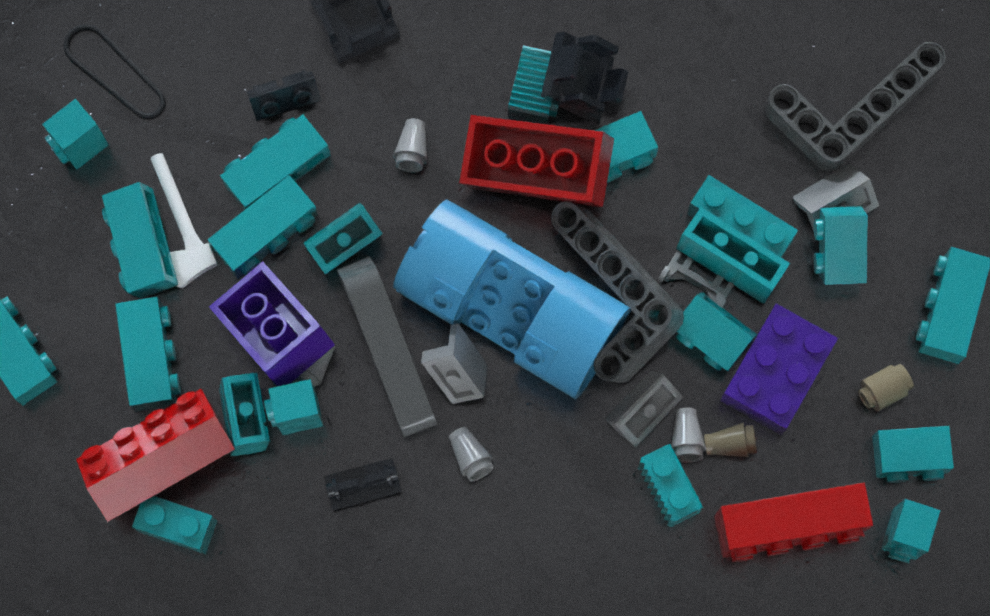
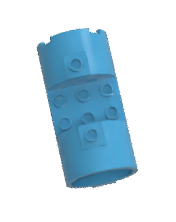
[393,199,632,400]

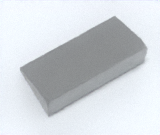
[605,370,684,448]

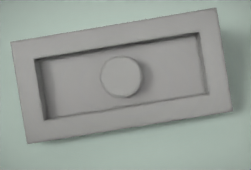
[793,164,879,232]
[421,323,487,404]

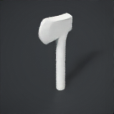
[150,153,218,289]

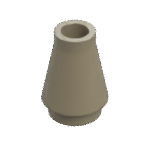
[704,422,757,457]

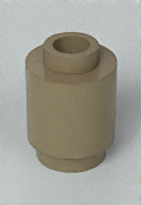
[858,364,914,412]

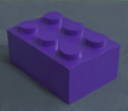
[209,262,335,387]
[720,303,838,436]

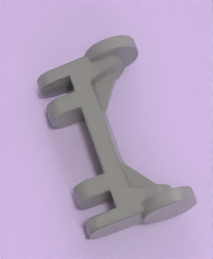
[657,250,734,307]

